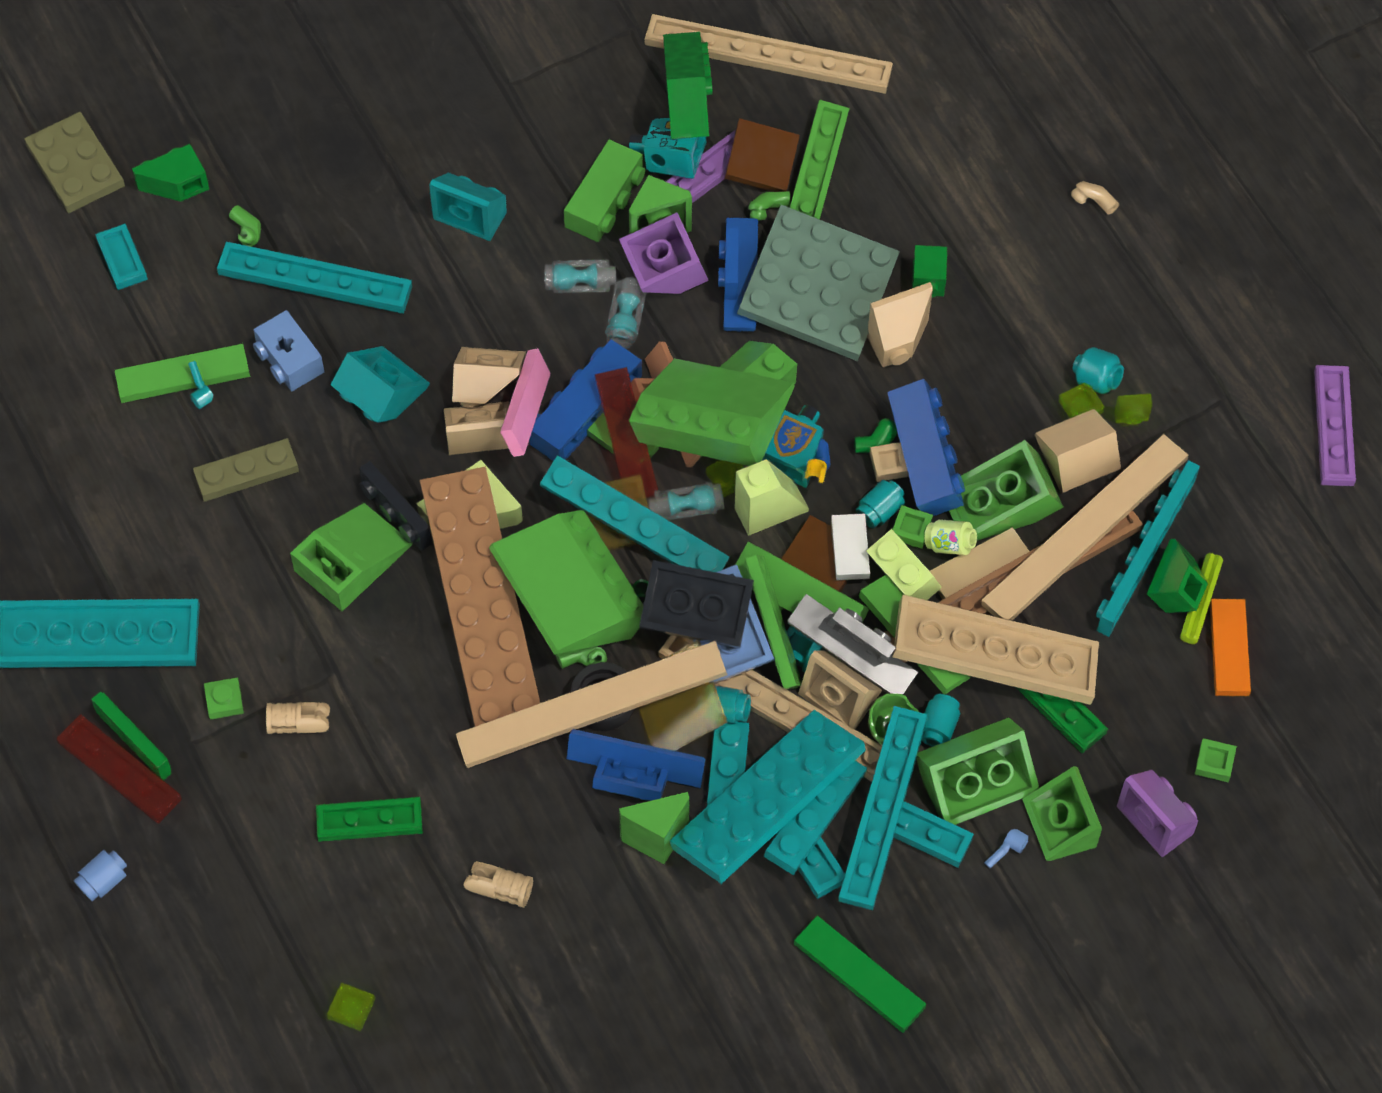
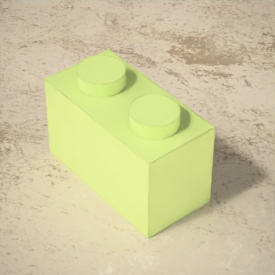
[866,529,942,600]

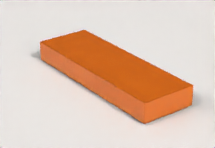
[1210,599,1251,696]

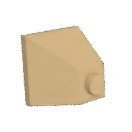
[867,282,933,367]
[452,347,526,407]

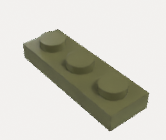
[193,438,299,502]

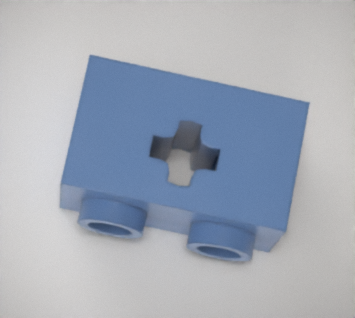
[253,310,324,392]

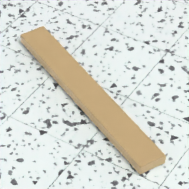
[645,14,893,94]
[981,434,1188,621]
[659,635,882,782]
[456,641,727,768]

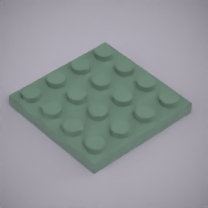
[737,205,900,361]

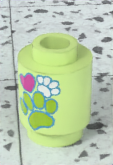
[925,520,977,555]

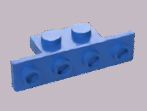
[718,218,758,331]
[567,729,705,801]

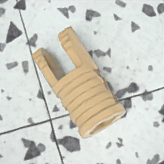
[266,702,330,734]
[463,861,533,908]

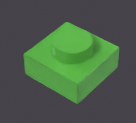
[893,505,933,549]
[204,677,244,720]
[1195,738,1237,782]

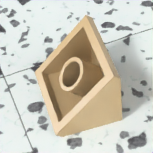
[444,401,509,455]
[1034,409,1121,494]
[798,650,882,729]

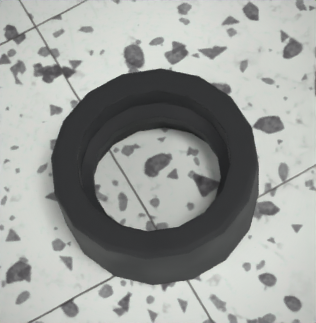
[571,662,634,731]

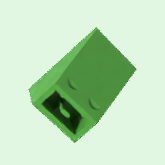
[290,503,412,611]

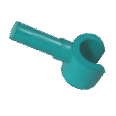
[188,361,213,409]

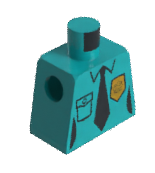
[629,118,707,178]

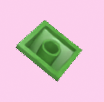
[629,175,692,234]
[1022,766,1102,861]
[619,792,689,864]

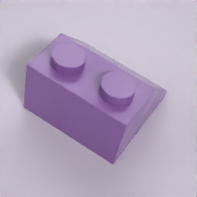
[619,213,709,294]
[1117,770,1198,857]

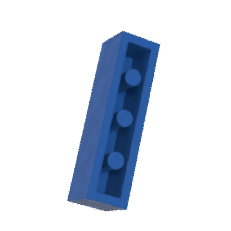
[529,339,642,461]
[888,379,965,516]

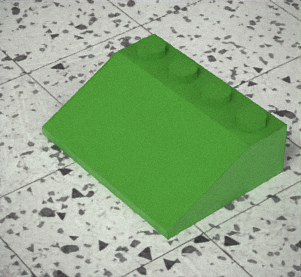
[629,358,795,466]
[489,510,643,655]

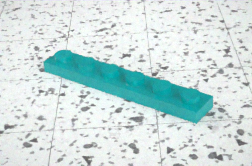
[217,242,412,314]
[540,455,730,572]
[1096,460,1200,637]
[839,706,927,910]

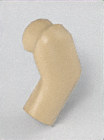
[1071,181,1119,214]

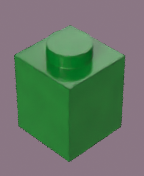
[912,245,947,298]

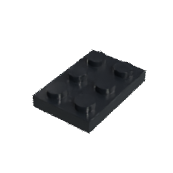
[639,560,754,649]

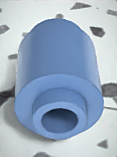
[73,850,127,901]

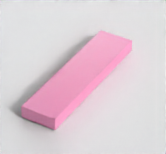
[500,348,551,457]

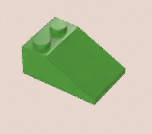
[949,440,1063,541]

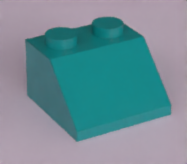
[429,173,507,241]
[331,346,430,423]

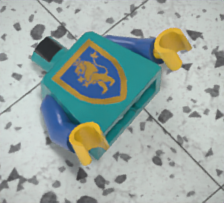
[762,405,831,488]

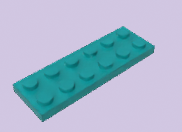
[0,599,200,668]
[670,710,866,884]

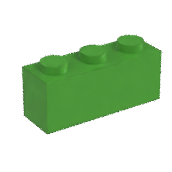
[564,139,645,242]

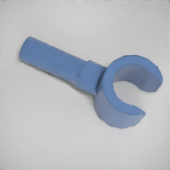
[984,829,1028,869]

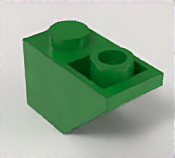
[132,144,209,202]
[1147,539,1208,613]

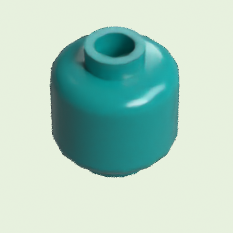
[1073,347,1124,394]

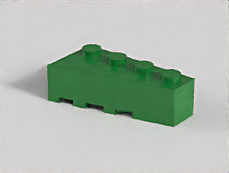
[663,32,713,139]

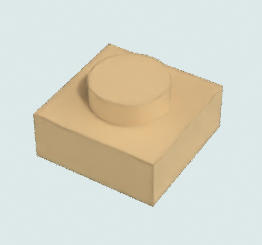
[870,442,909,482]

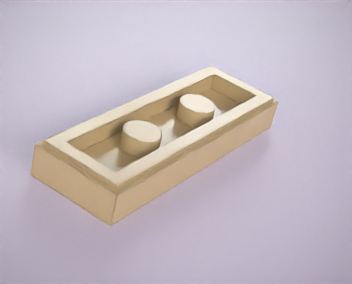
[930,527,1029,600]

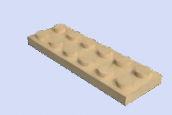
[892,595,1099,705]

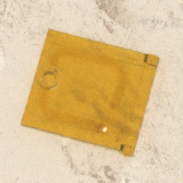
[639,640,728,751]

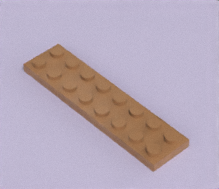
[420,466,540,727]

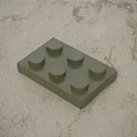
[24,112,125,214]

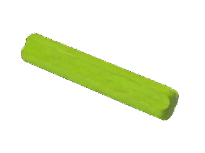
[1180,553,1223,644]

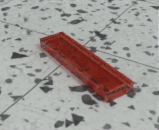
[594,367,659,501]
[56,714,182,824]

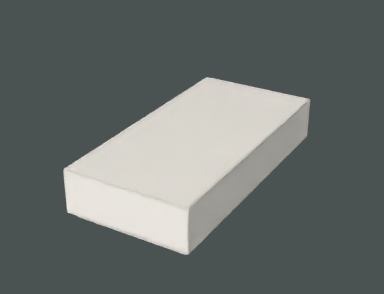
[831,514,870,580]

